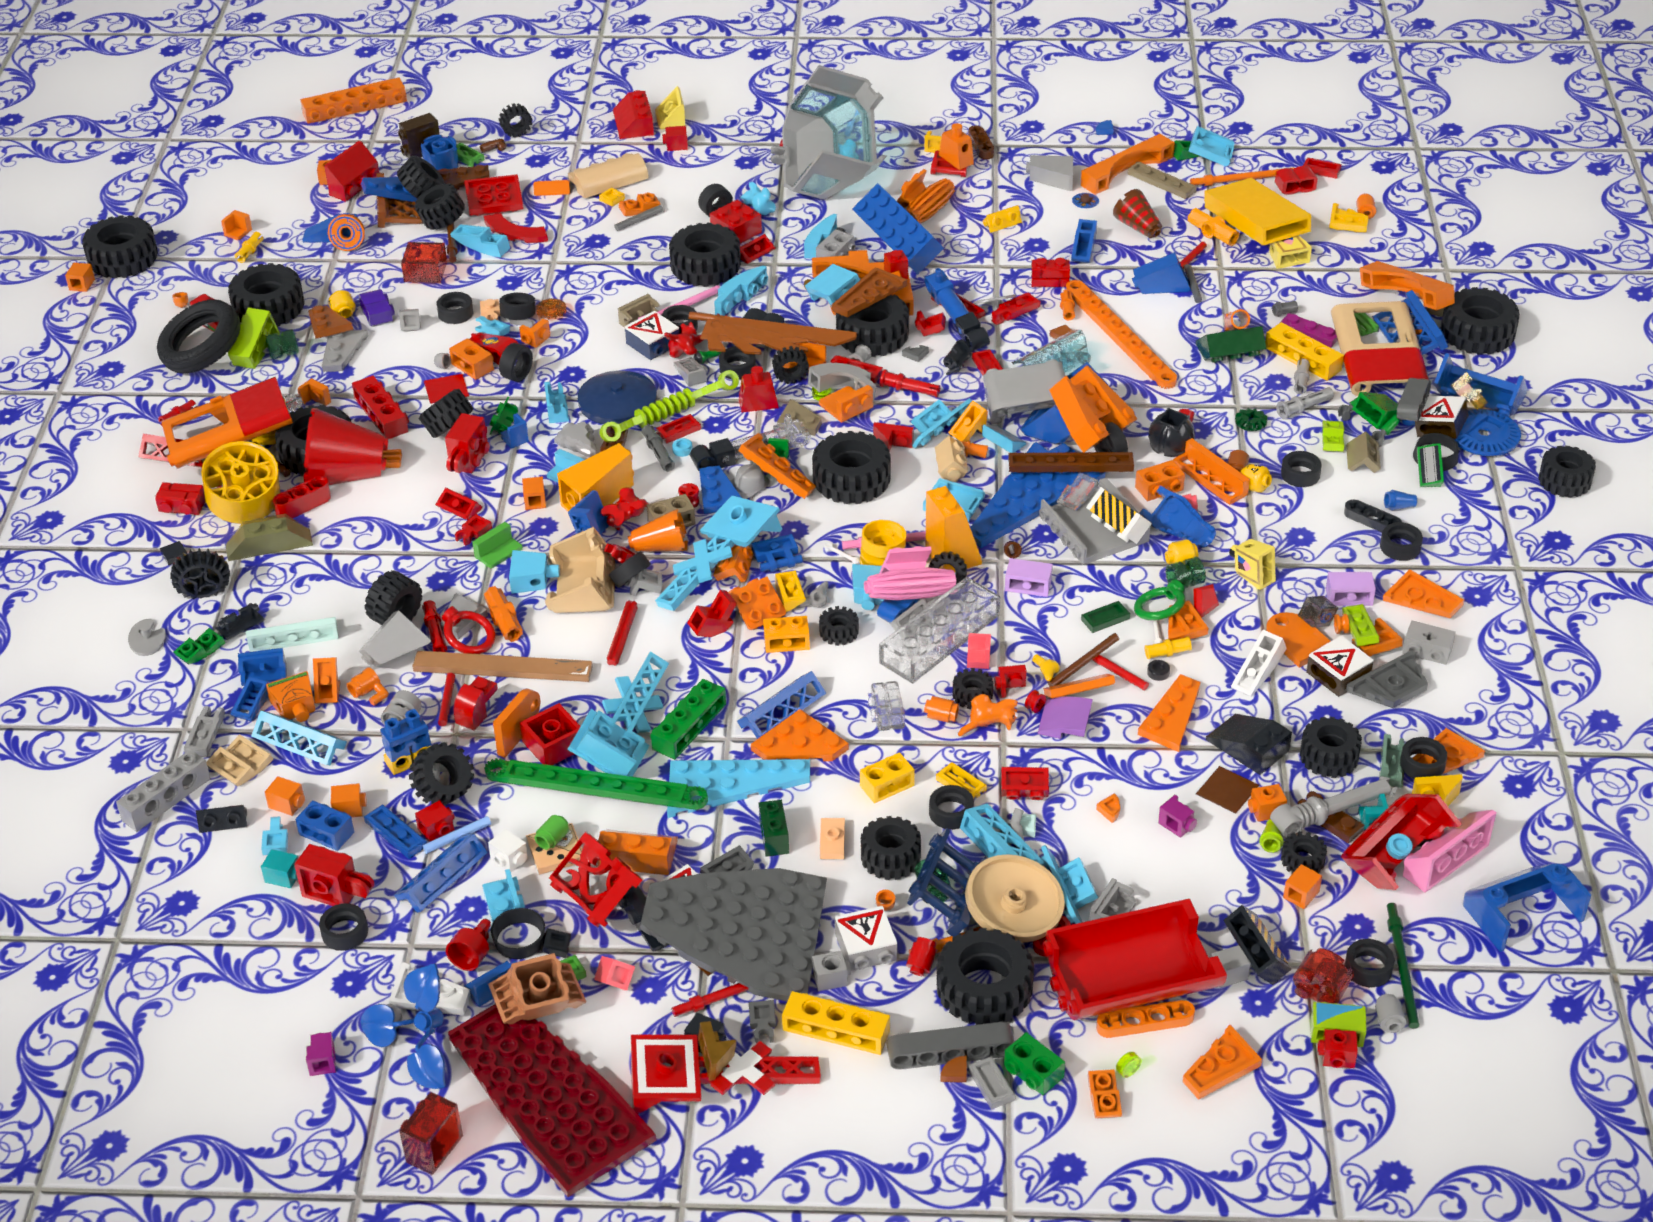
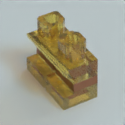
[1451,372,1488,410]

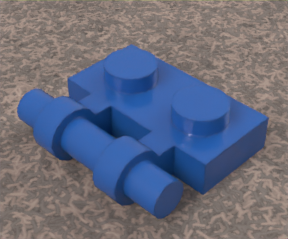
[751,534,803,572]

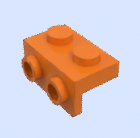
[713,545,753,583]

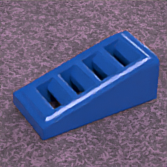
[230,677,270,721]

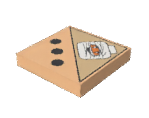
[526,823,582,874]

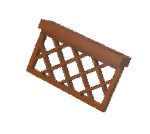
[376,173,422,228]

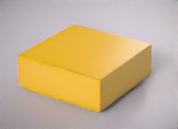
[599,188,625,207]

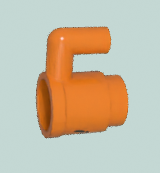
[347,667,389,706]

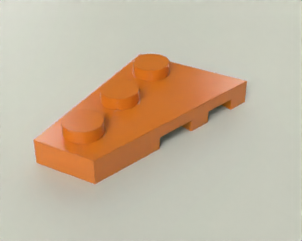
[1383,569,1464,618]
[1182,1025,1262,1100]

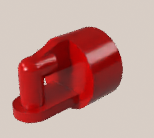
[446,919,491,971]

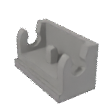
[1089,878,1136,921]

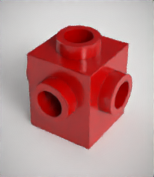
[1317,1029,1358,1068]

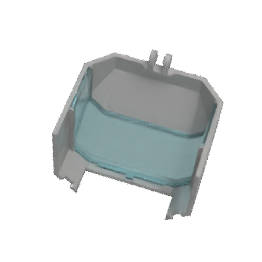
[771,65,887,200]

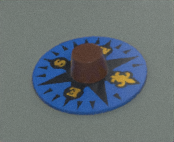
[1072,193,1099,208]

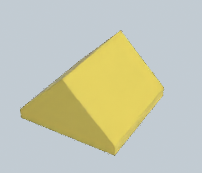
[655,86,685,129]

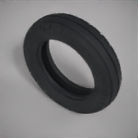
[157,299,241,374]

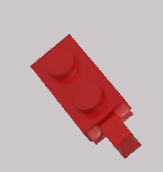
[991,292,1041,325]

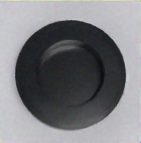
[1147,660,1170,681]

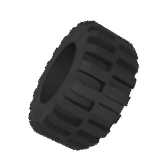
[82,215,158,279]
[669,223,741,287]
[228,263,305,327]
[1441,287,1520,355]
[836,294,909,357]
[275,405,351,476]
[812,431,891,504]
[936,928,1034,1025]

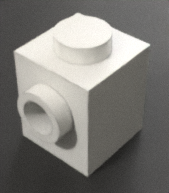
[488,829,528,872]

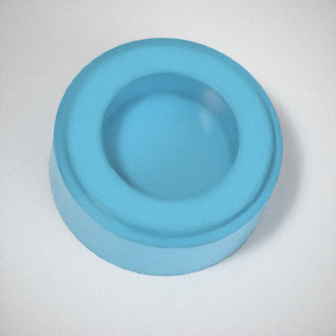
[672,438,693,457]
[1386,834,1412,859]

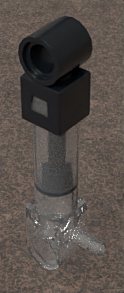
[690,414,811,471]

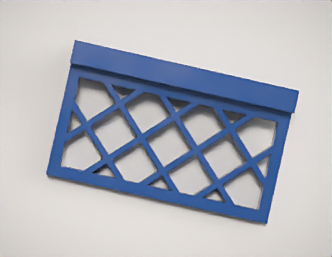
[1372,290,1448,355]

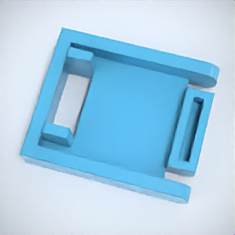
[1189,126,1235,166]
[923,478,985,522]

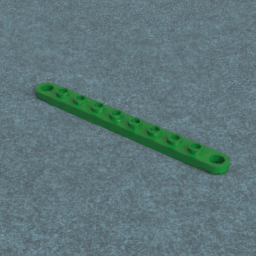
[484,758,708,810]

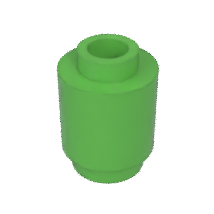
[534,815,569,850]

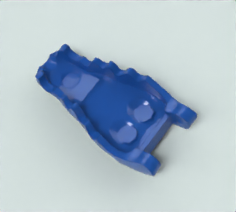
[1139,485,1216,548]

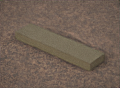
[1127,161,1197,199]

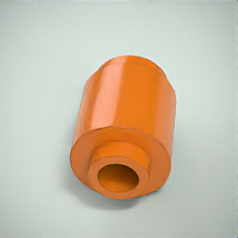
[1356,194,1376,219]
[924,696,959,723]

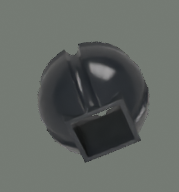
[1148,408,1195,457]

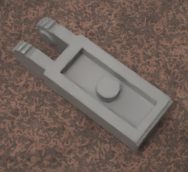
[184,706,225,757]

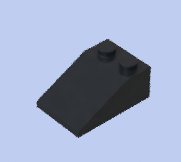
[1205,714,1292,775]

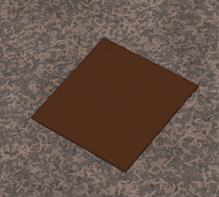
[1196,766,1259,814]

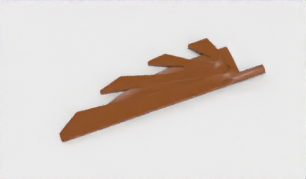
[689,311,857,355]

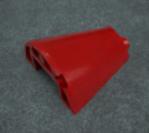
[304,408,389,485]

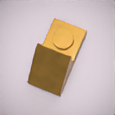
[698,1021,737,1081]

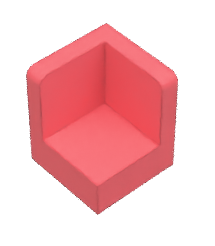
[967,633,991,669]
[594,956,635,991]

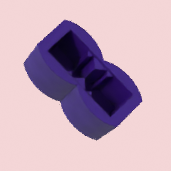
[358,289,395,326]

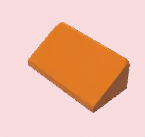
[533,180,570,196]

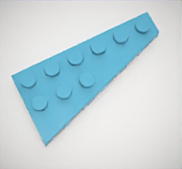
[667,759,810,818]

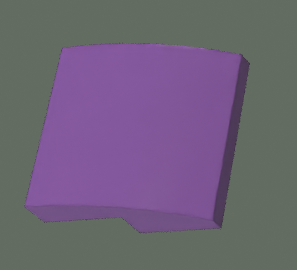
[1038,697,1093,739]

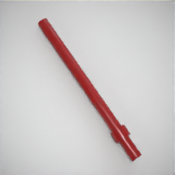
[671,983,749,1017]

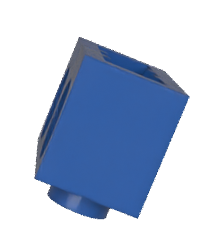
[295,800,355,851]

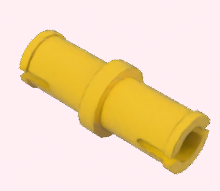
[234,232,264,263]
[1144,637,1192,659]

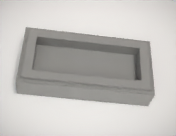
[968,1056,1015,1109]

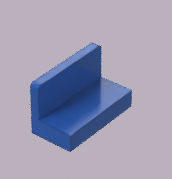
[465,961,517,1007]

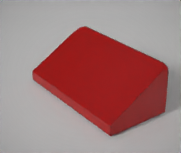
[740,234,775,264]
[435,487,483,520]

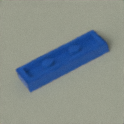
[364,804,427,859]

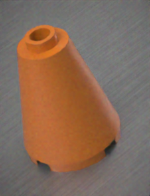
[628,509,688,552]

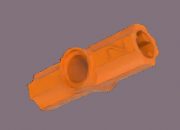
[484,586,523,642]

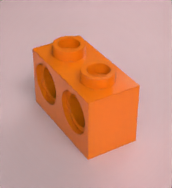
[1135,460,1185,501]

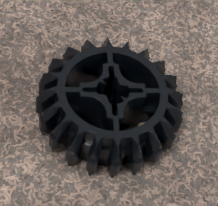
[170,548,230,600]

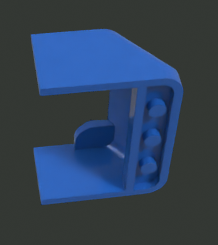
[1434,353,1528,417]
[1020,362,1109,444]
[1463,863,1591,952]

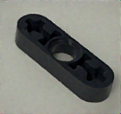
[1344,499,1402,532]

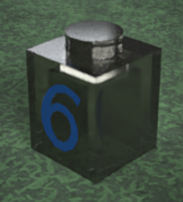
[1298,596,1338,628]

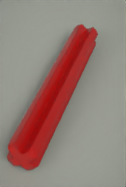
[606,600,638,666]

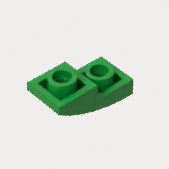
[173,628,226,665]

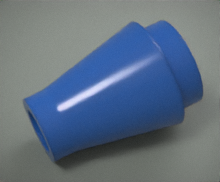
[1384,490,1417,511]

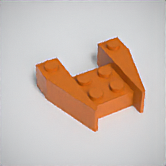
[1049,365,1137,453]

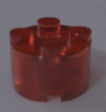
[1293,948,1354,1004]

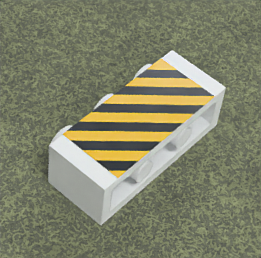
[1086,487,1152,544]

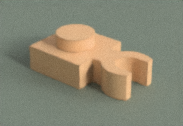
[480,299,500,321]

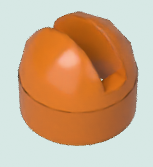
[172,292,189,308]
[876,889,895,911]

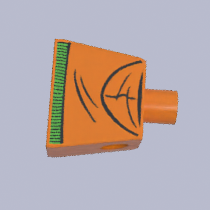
[266,671,316,722]

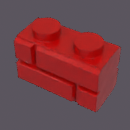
[1031,258,1070,287]
[155,482,206,515]

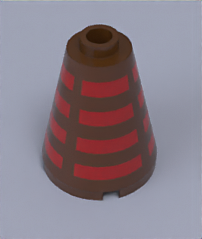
[1113,189,1162,238]

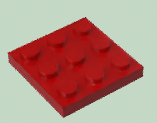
[464,174,524,216]

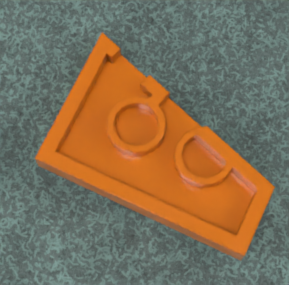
[1412,728,1485,774]

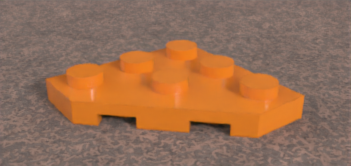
[751,709,849,761]

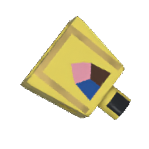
[1269,235,1312,269]
[1229,539,1276,590]

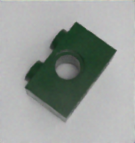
[758,799,789,857]

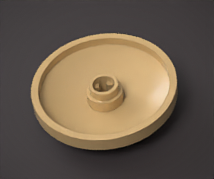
[965,855,1065,942]

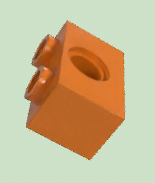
[449,338,494,380]

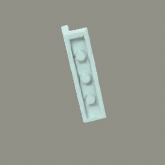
[246,617,339,652]

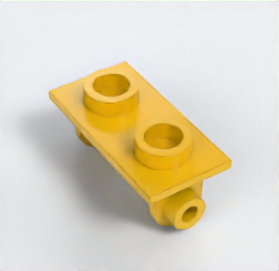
[983,205,1022,233]

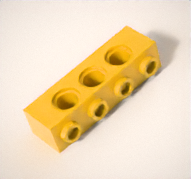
[1265,322,1344,381]
[782,991,890,1055]

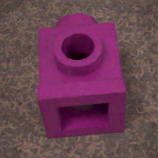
[1158,795,1197,838]
[306,1032,336,1076]

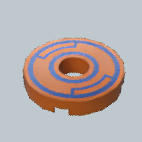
[328,214,365,251]

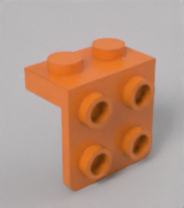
[819,385,873,423]
[728,576,786,630]

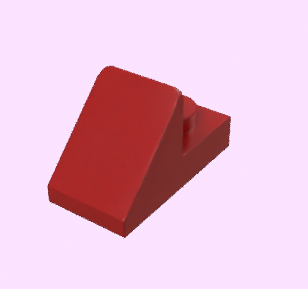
[873,422,914,453]

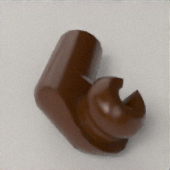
[480,138,507,153]

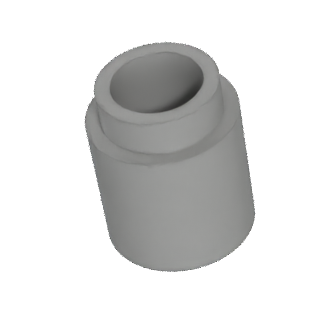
[1375,994,1406,1033]

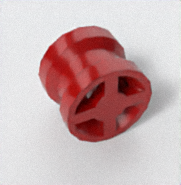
[678,483,700,508]

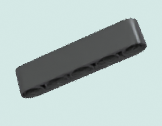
[886,1022,1015,1069]

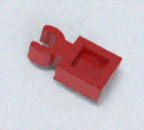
[455,514,492,546]
[603,543,635,563]

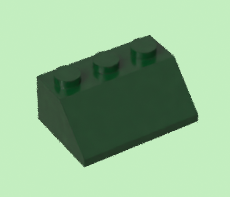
[1195,326,1266,363]

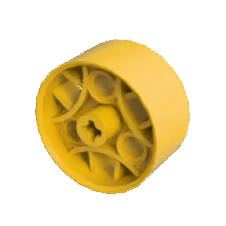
[201,441,281,524]

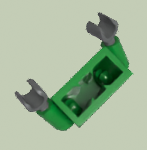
[1338,392,1401,447]

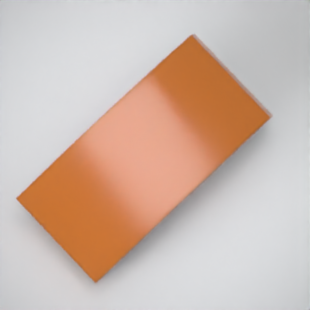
[619,193,660,216]
[1087,1069,1122,1118]

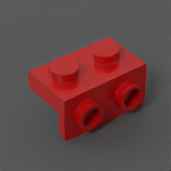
[1001,767,1049,800]

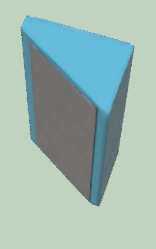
[982,424,1026,453]

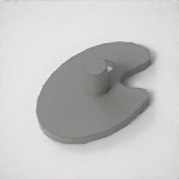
[973,294,1016,311]
[128,619,166,656]

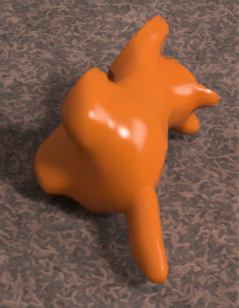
[958,694,1018,736]

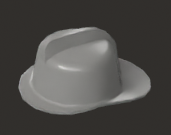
[730,463,769,499]

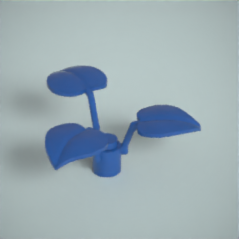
[360,963,446,1089]

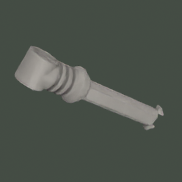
[1270,776,1397,837]

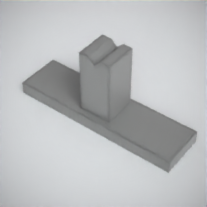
[509,319,533,327]

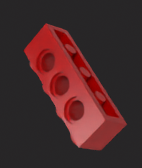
[352,375,409,439]

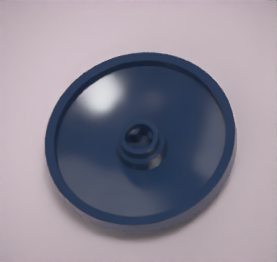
[578,370,657,424]

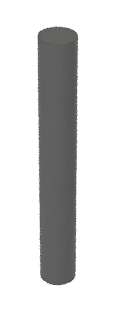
[614,205,663,231]
[1184,264,1202,303]

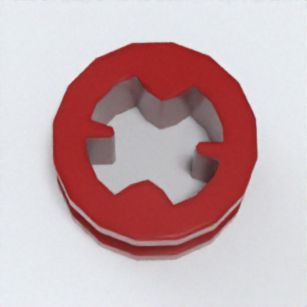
[1025,690,1046,713]

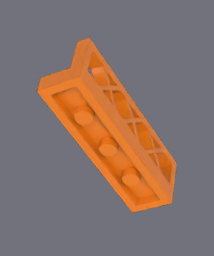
[1173,438,1250,505]

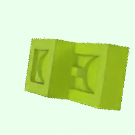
[1322,420,1344,452]

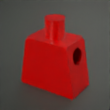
[738,366,779,413]

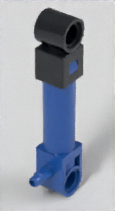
[924,268,990,352]

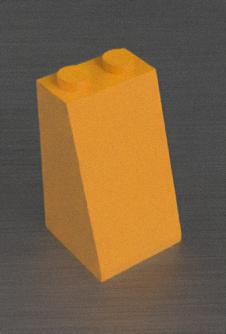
[557,443,634,511]
[925,486,982,573]

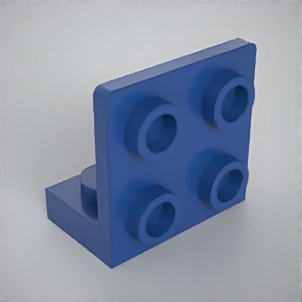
[568,490,609,537]

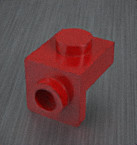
[914,311,946,337]

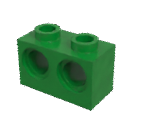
[1004,1032,1065,1096]

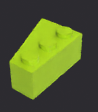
[228,308,280,369]

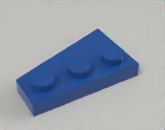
[361,177,417,202]
[699,466,742,514]

